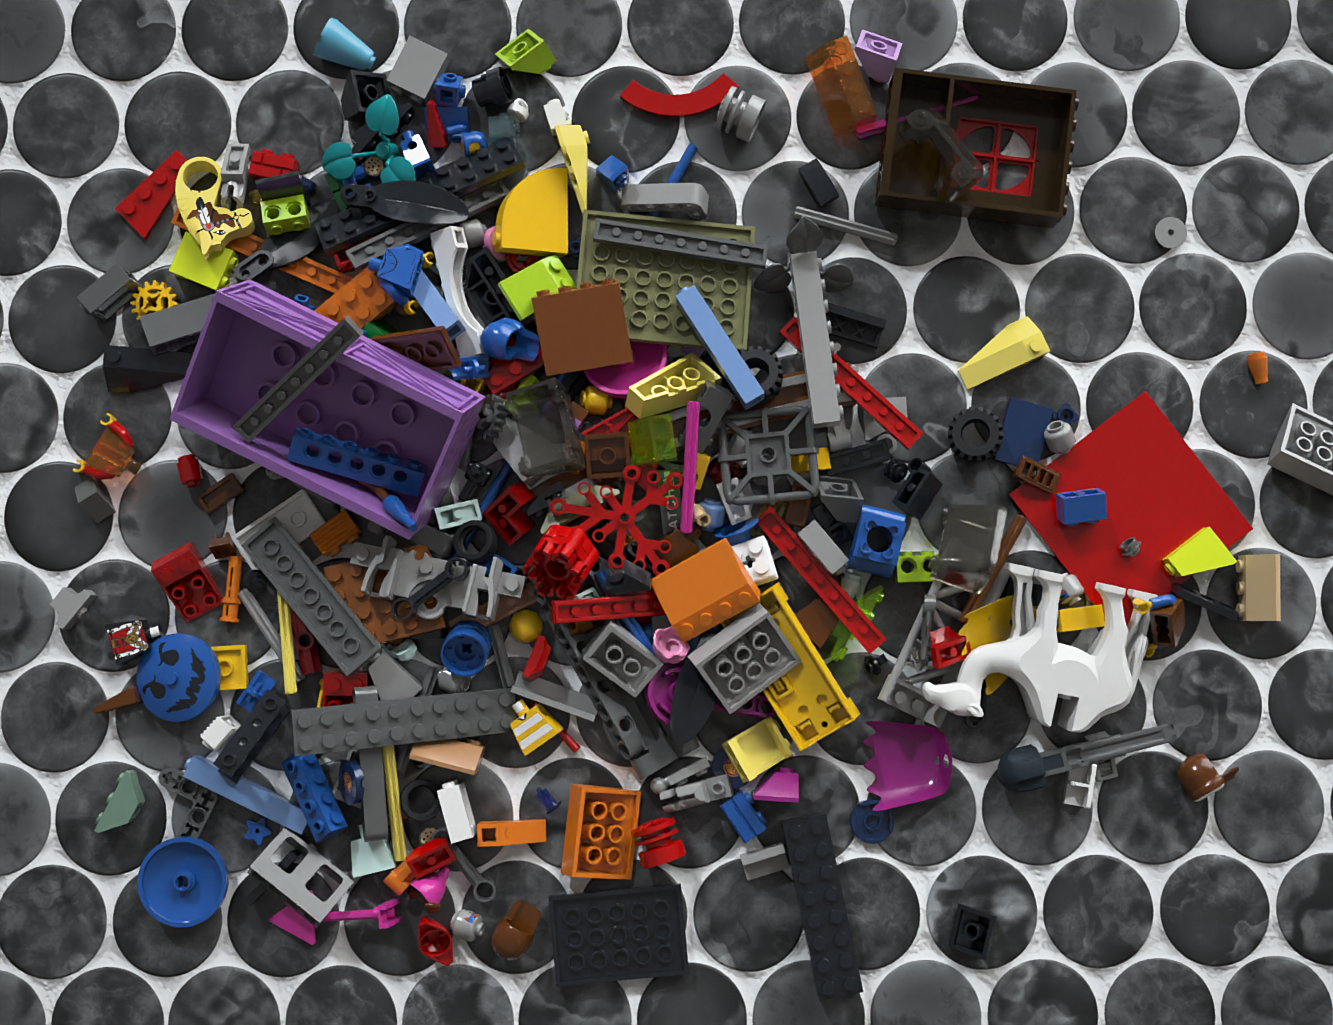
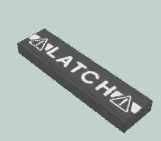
[656,468,682,535]

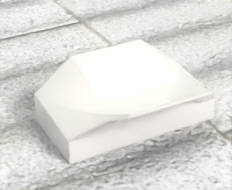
[716,477,754,525]

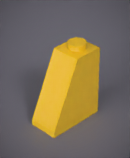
[1034,604,1105,632]

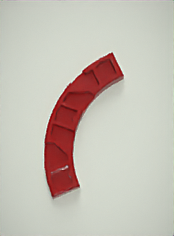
[620,73,740,118]

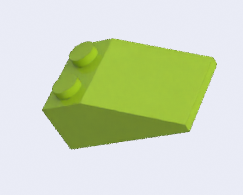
[497,254,576,321]

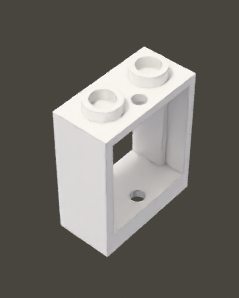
[437,779,477,844]

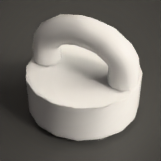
[507,98,529,123]

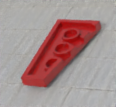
[115,150,188,240]

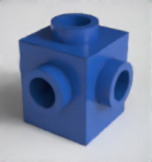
[434,73,466,108]

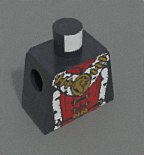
[105,620,163,665]

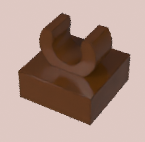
[209,532,237,559]

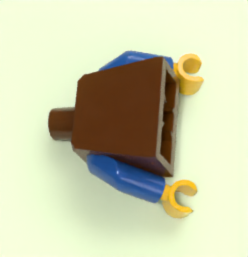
[1133,594,1186,657]

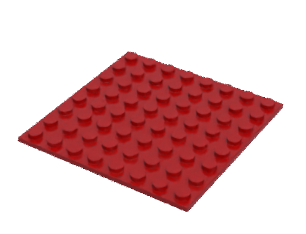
[1008,391,1253,625]

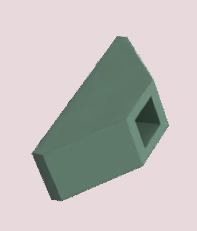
[94,770,145,833]

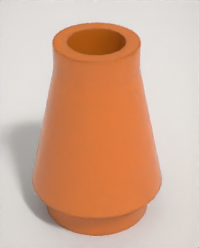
[1246,351,1268,384]

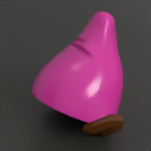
[407,867,450,914]

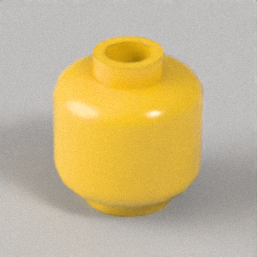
[579,386,612,415]

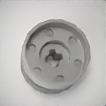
[715,86,766,143]

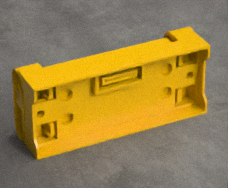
[721,582,860,752]

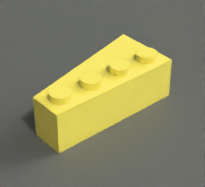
[625,352,722,419]

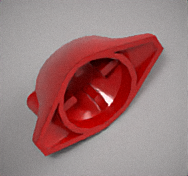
[418,916,453,966]

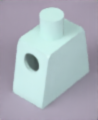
[351,824,398,878]

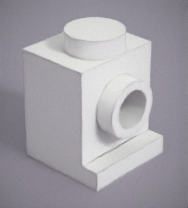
[544,99,572,136]

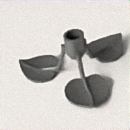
[753,216,854,293]

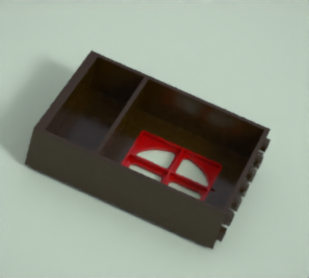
[874,67,1079,228]

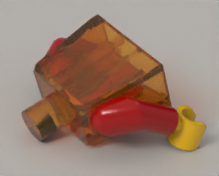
[73,413,142,480]

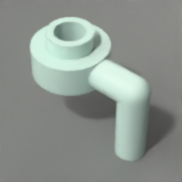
[379,639,417,661]

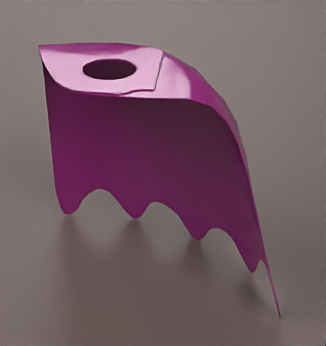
[863,721,952,811]

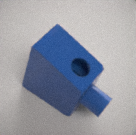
[400,130,436,180]

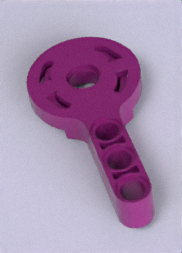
[645,660,776,726]

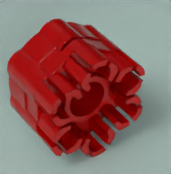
[522,524,599,600]

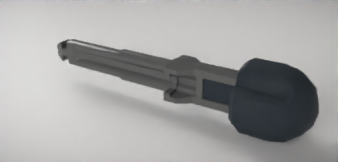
[998,724,1182,792]

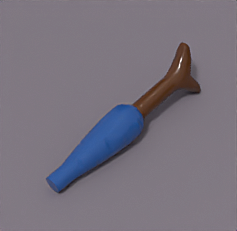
[358,480,418,531]

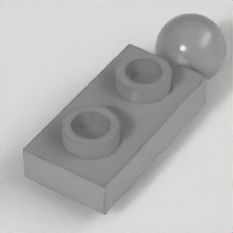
[650,757,710,795]

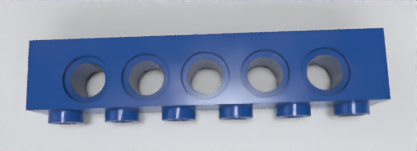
[287,428,426,497]

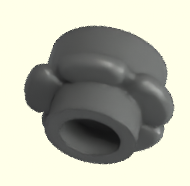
[1120,537,1141,557]

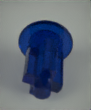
[536,787,561,815]

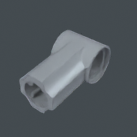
[826,418,852,452]

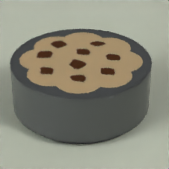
[363,156,386,178]
[419,826,442,845]

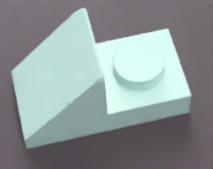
[434,499,482,530]

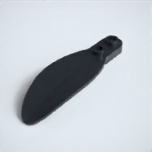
[340,181,469,225]
[234,198,339,283]
[670,623,724,744]

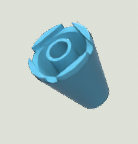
[313,17,376,71]

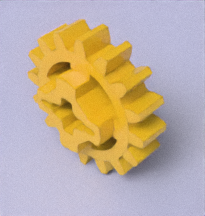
[130,280,179,322]

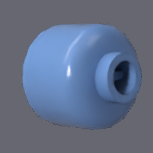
[697,498,726,532]

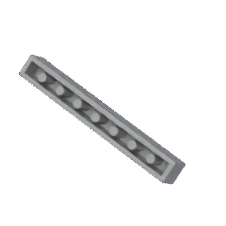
[789,251,844,429]

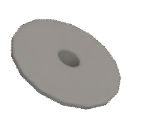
[1155,217,1187,249]

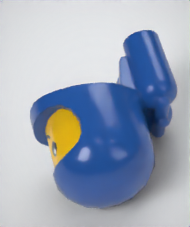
[446,124,487,157]

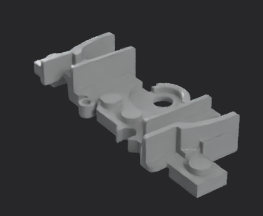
[350,535,527,622]

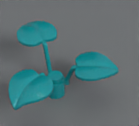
[322,94,416,183]

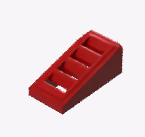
[427,100,448,147]

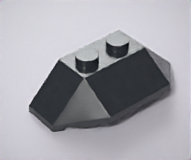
[464,247,533,327]

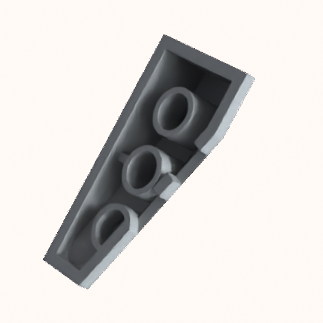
[493,417,563,487]

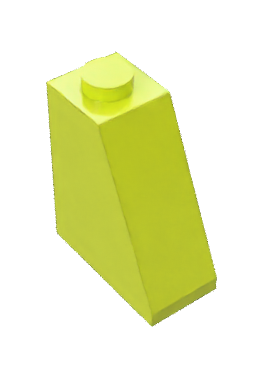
[1162,526,1237,577]

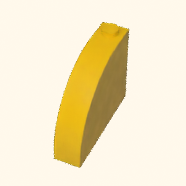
[493,168,568,258]

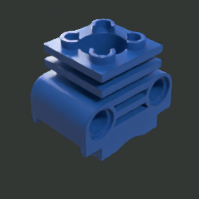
[846,504,906,579]

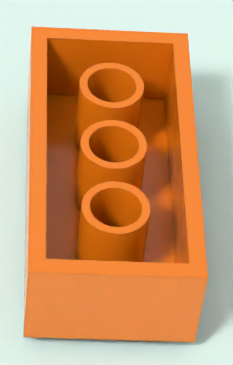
[314,266,398,329]

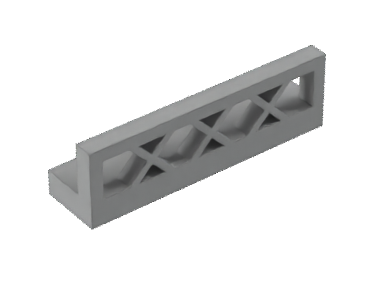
[510,671,598,722]

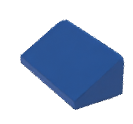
[425,107,469,133]

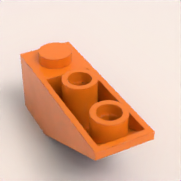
[477,819,547,847]

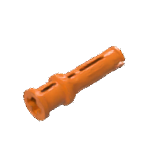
[219,556,243,623]

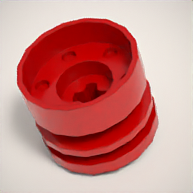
[631,816,686,869]

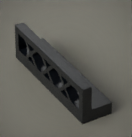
[796,302,887,348]

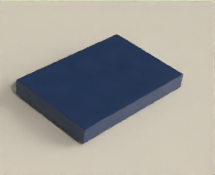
[994,397,1053,471]

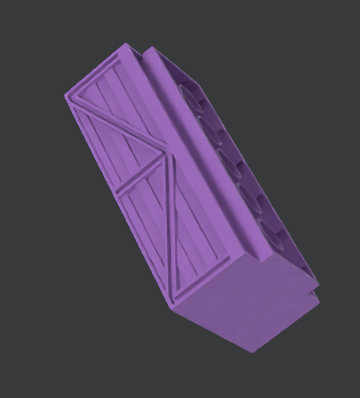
[169,279,486,540]

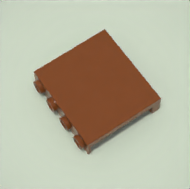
[531,278,634,376]

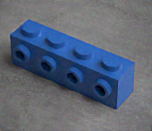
[281,753,348,843]

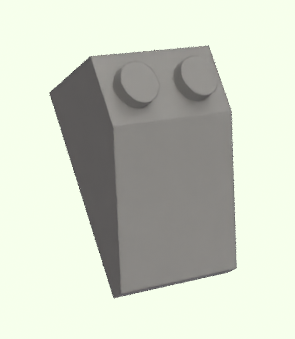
[582,619,663,698]

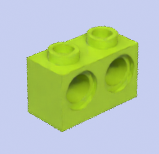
[260,194,311,235]
[894,551,941,583]

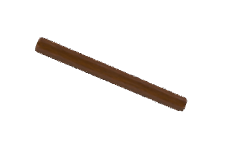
[959,514,1026,625]

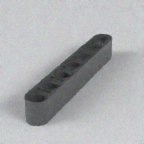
[353,686,388,842]

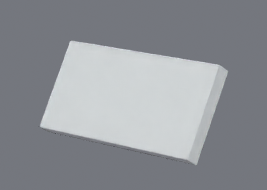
[231,489,326,571]

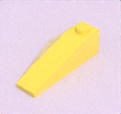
[554,125,590,215]
[958,316,1050,390]

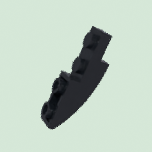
[350,103,415,166]

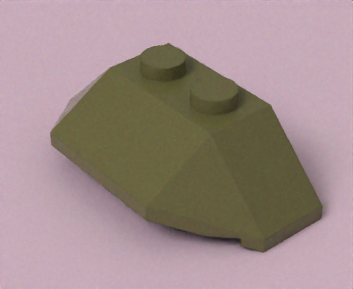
[540,484,623,535]

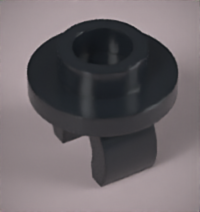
[864,653,888,675]

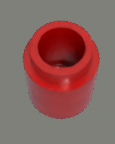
[176,454,203,488]

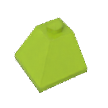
[495,29,556,74]

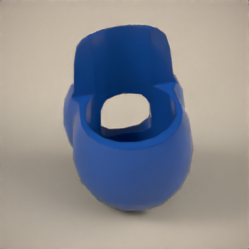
[480,318,540,361]

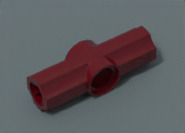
[290,610,323,675]

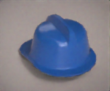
[714,518,759,546]

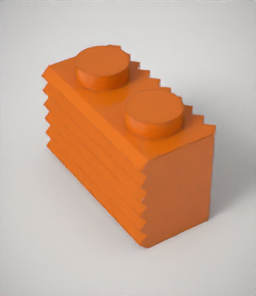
[309,509,363,557]

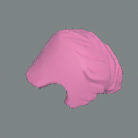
[652,626,690,664]

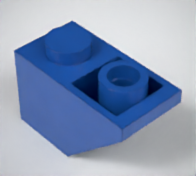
[596,155,629,193]

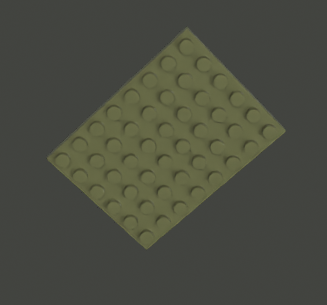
[576,210,756,352]

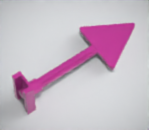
[269,890,402,945]

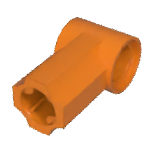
[383,859,415,896]

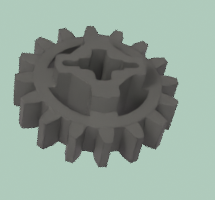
[474,394,508,442]

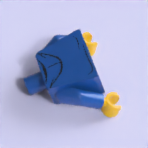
[368,244,434,315]

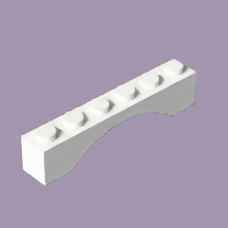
[430,226,487,357]

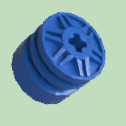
[440,620,492,677]

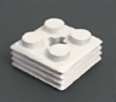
[732,536,778,586]

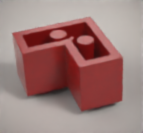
[482,480,535,546]

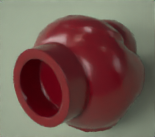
[707,458,743,484]

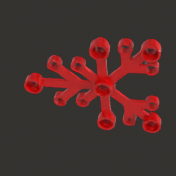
[550,465,684,576]

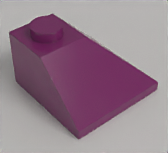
[752,767,799,803]

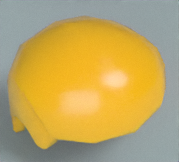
[508,609,544,644]

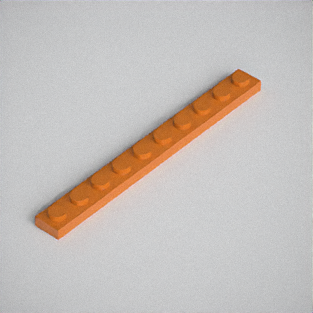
[171,208,353,294]

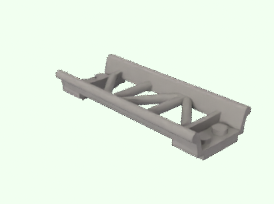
[877,537,1010,728]

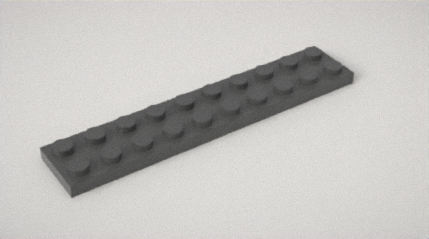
[291,687,517,756]

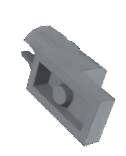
[220,143,251,210]
[660,773,734,813]

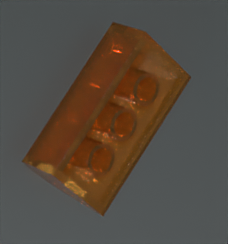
[805,36,877,136]

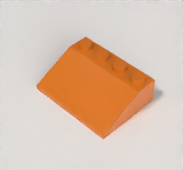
[651,538,760,643]
[561,784,641,880]

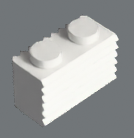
[201,715,241,750]

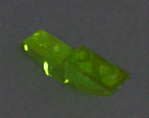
[828,585,885,662]

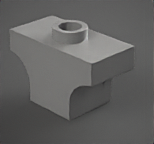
[49,587,98,630]

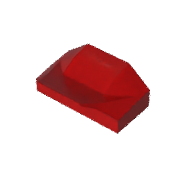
[930,626,971,669]
[522,635,551,682]
[406,838,457,880]

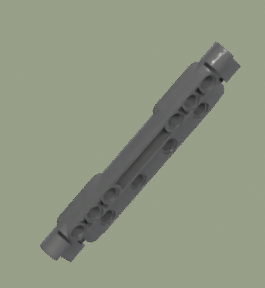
[527,558,700,780]

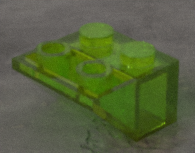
[627,413,677,466]

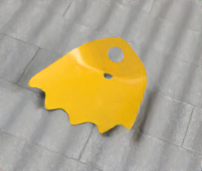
[958,595,1037,695]

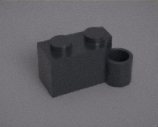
[892,458,943,520]

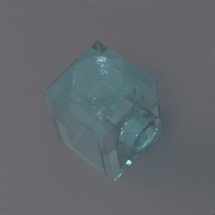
[488,113,520,144]

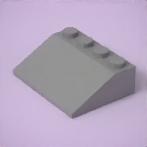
[1267,403,1333,495]
[688,603,801,714]

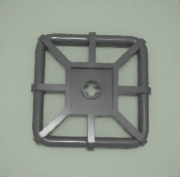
[718,406,820,506]

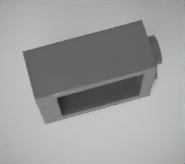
[77,263,144,322]

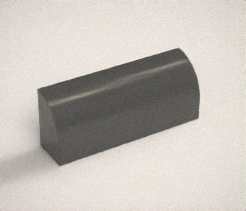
[139,294,215,356]

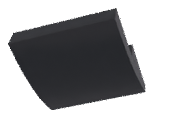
[255,171,311,207]

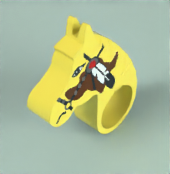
[175,157,255,261]

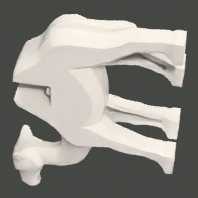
[922,562,1158,733]

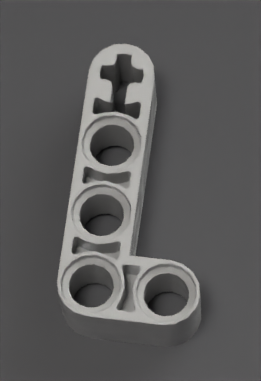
[621,183,709,219]

